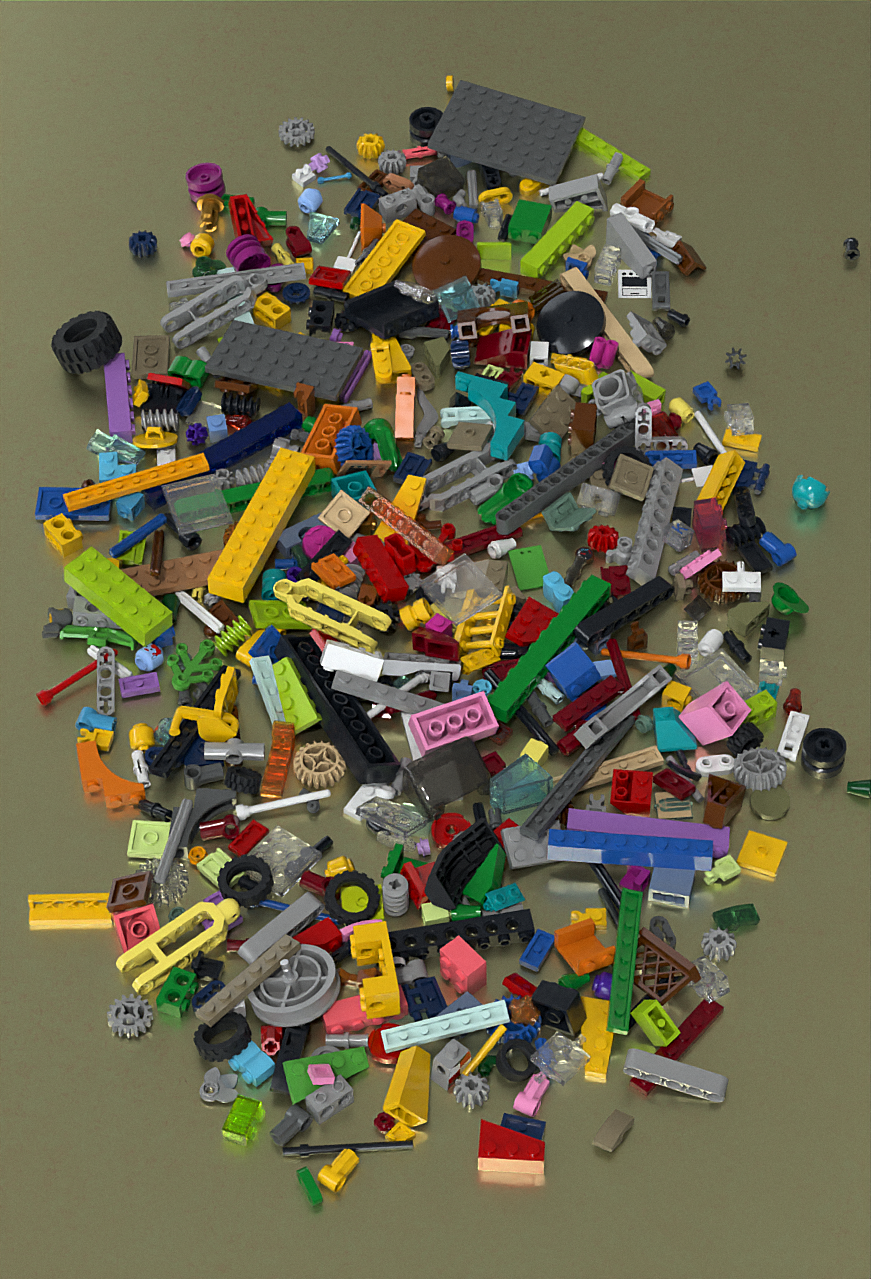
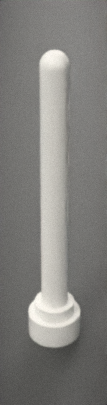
[366,670,431,719]
[235,789,331,821]

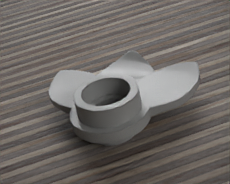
[199,1067,239,1103]

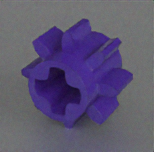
[185,423,208,446]

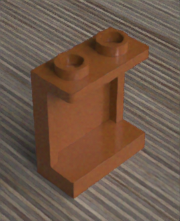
[620,179,674,225]

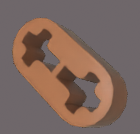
[383,173,414,192]

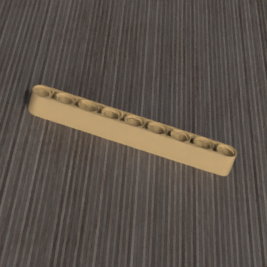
[559,267,654,379]

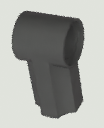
[184,762,224,790]
[269,1104,313,1146]

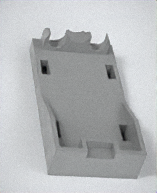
[382,652,462,681]

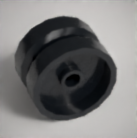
[409,107,443,147]
[801,728,846,779]

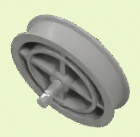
[247,944,341,1027]

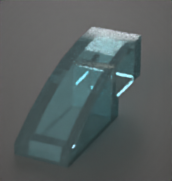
[86,429,146,466]

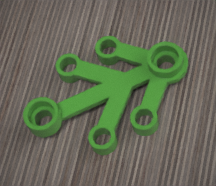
[167,639,222,691]

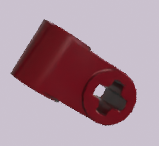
[286,226,312,258]

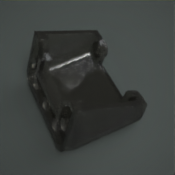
[402,736,495,823]

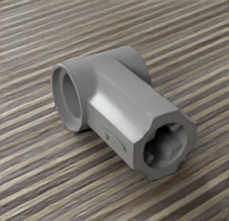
[411,184,436,216]
[468,474,503,505]
[395,959,429,986]

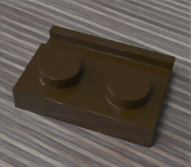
[528,279,565,312]

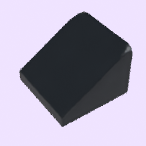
[449,392,471,408]

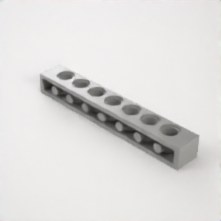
[626,457,683,586]

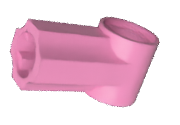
[513,1073,550,1118]

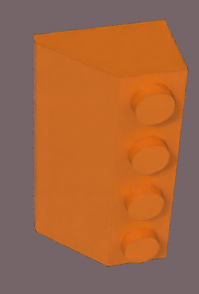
[300,404,362,474]

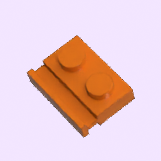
[311,553,356,590]

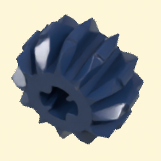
[129,230,157,258]
[450,339,471,370]

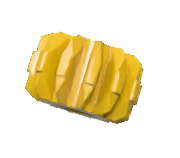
[356,133,385,160]

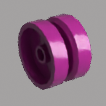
[185,162,226,203]

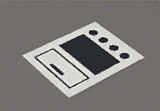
[618,270,651,298]

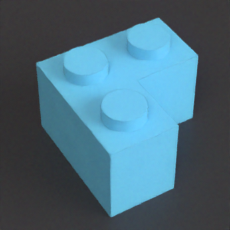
[99,452,137,483]

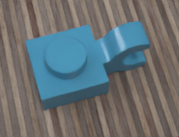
[488,278,519,299]

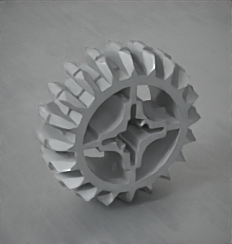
[733,746,787,792]

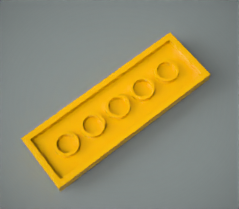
[342,219,426,298]

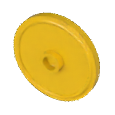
[132,426,178,449]

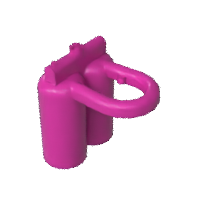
[589,337,619,370]

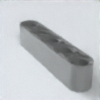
[238,892,325,965]
[623,1048,728,1102]

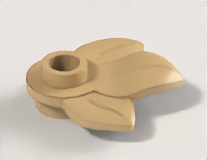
[563,244,596,267]

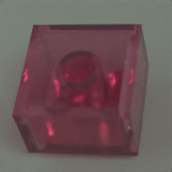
[692,497,727,553]

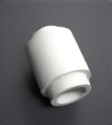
[698,629,723,657]

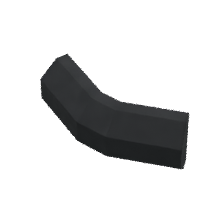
[424,817,505,910]

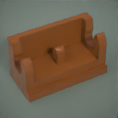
[294,382,316,420]

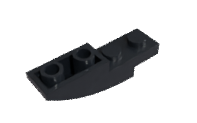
[270,1022,310,1096]

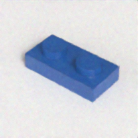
[519,929,554,972]

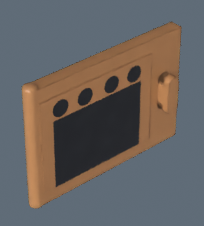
[337,460,392,477]

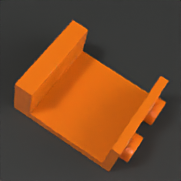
[554,918,616,976]

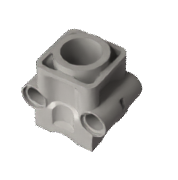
[592,369,647,429]

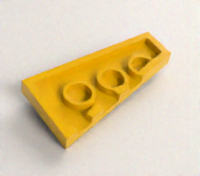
[374,475,427,545]

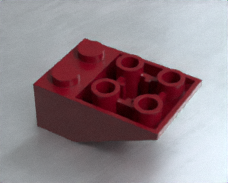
[474,328,532,370]

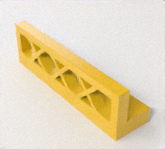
[28,893,112,925]

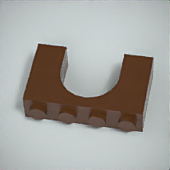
[457,301,530,340]

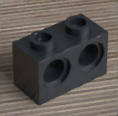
[306,300,335,339]

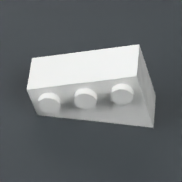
[320,639,384,682]

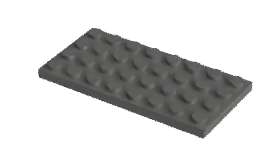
[205,320,364,401]

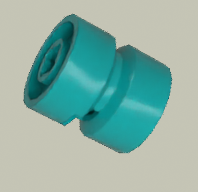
[538,432,562,463]
[261,569,287,600]

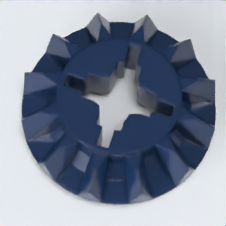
[282,283,310,304]

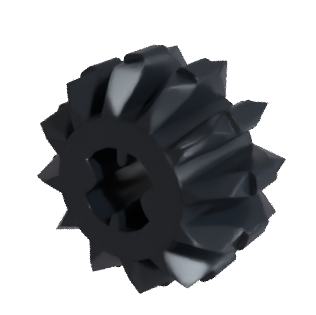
[373,600,401,633]

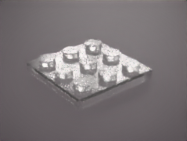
[246,825,322,898]

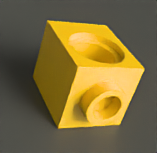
[661,680,693,713]

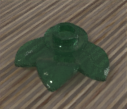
[192,256,226,277]

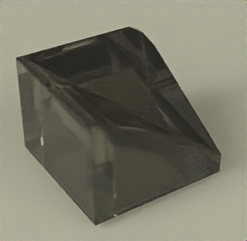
[684,595,712,622]

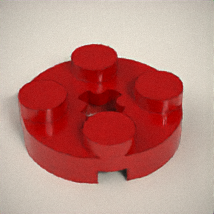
[431,813,471,849]
[368,1023,410,1064]

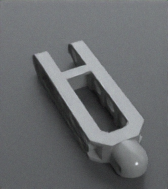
[160,273,268,349]
[418,442,517,512]

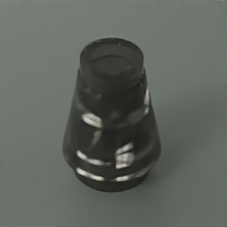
[652,317,675,340]

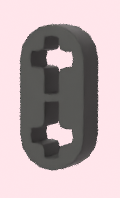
[649,916,676,949]

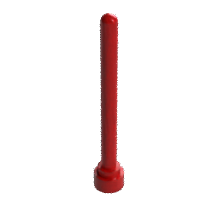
[36,649,118,707]

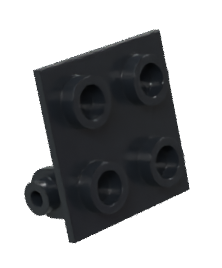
[140,382,186,414]

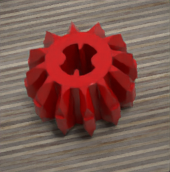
[587,524,619,553]

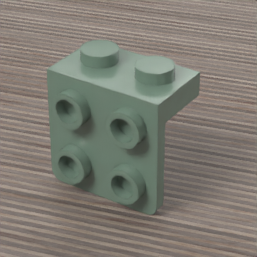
[541,492,597,532]

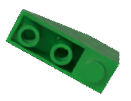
[462,843,506,910]

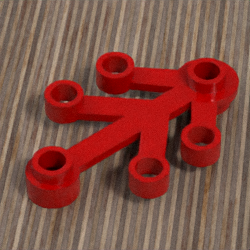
[410,523,463,572]

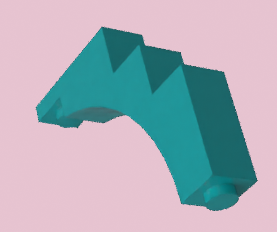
[455,371,524,461]

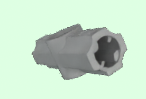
[204,738,265,765]

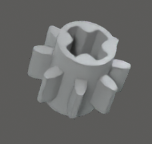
[212,469,235,490]

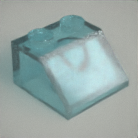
[432,276,480,323]

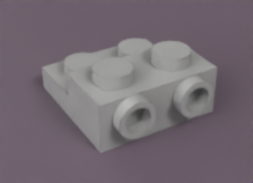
[626,311,667,355]

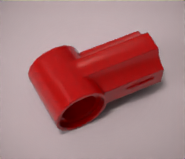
[261,1025,283,1055]

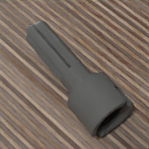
[399,326,449,340]

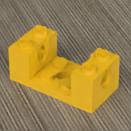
[350,921,400,1019]

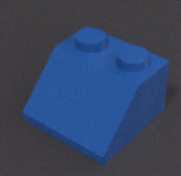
[545,642,602,701]

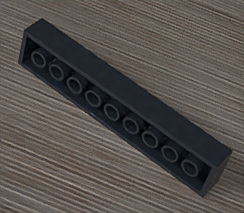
[274,634,401,784]

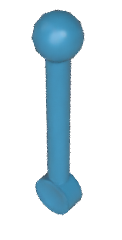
[317,172,352,184]

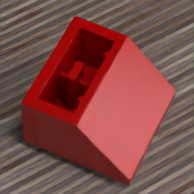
[610,769,653,818]

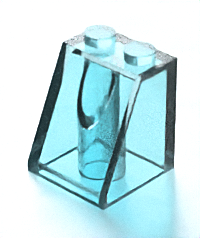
[490,753,553,815]

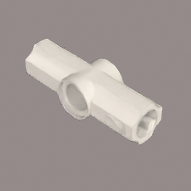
[610,203,655,234]

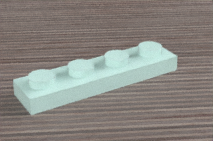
[249,656,287,730]

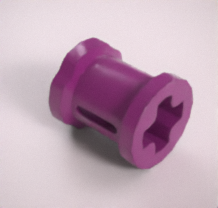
[435,193,457,215]

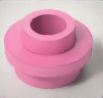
[179,232,195,248]

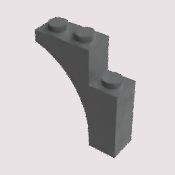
[168,788,238,859]

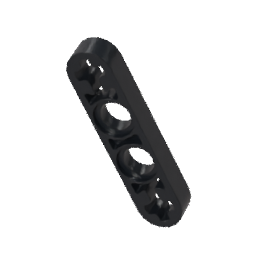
[733,486,756,527]

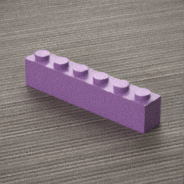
[104,353,136,445]

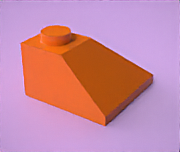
[360,204,386,251]

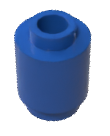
[453,206,479,226]

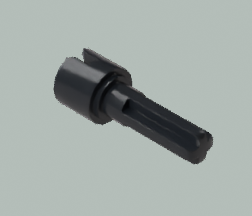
[164,513,202,551]

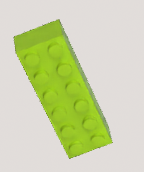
[64,546,173,647]

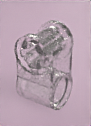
[480,198,503,229]

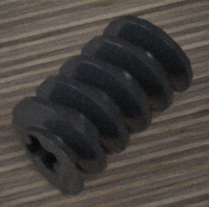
[221,392,261,420]
[725,516,767,550]

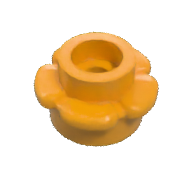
[188,846,208,865]

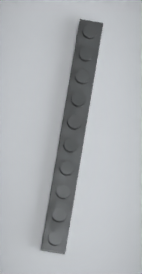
[520,715,635,840]

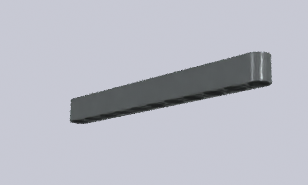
[495,420,640,535]

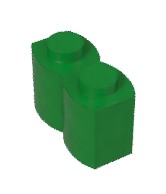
[167,356,209,388]

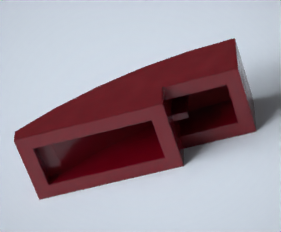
[412,627,460,662]

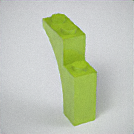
[581,371,666,405]

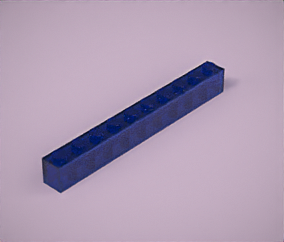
[141,402,303,511]

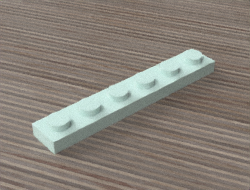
[381,1000,510,1053]

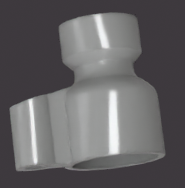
[559,374,584,398]
[271,437,301,456]
[606,536,632,566]

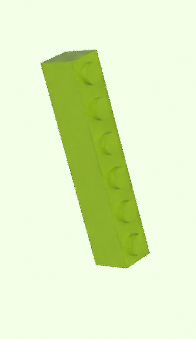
[520,201,595,279]

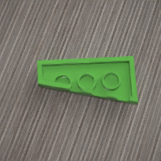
[283,1046,369,1105]

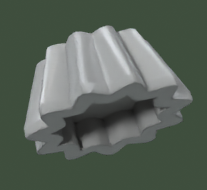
[402,571,422,596]

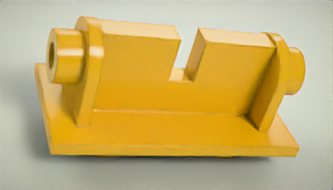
[460,648,501,675]

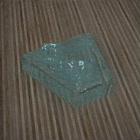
[307,212,340,244]

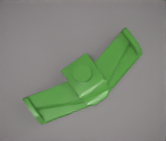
[60,625,138,650]

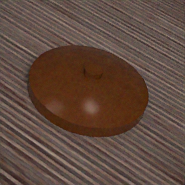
[412,235,482,297]

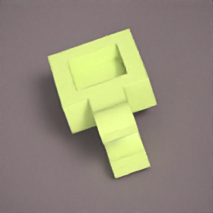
[703,854,741,885]

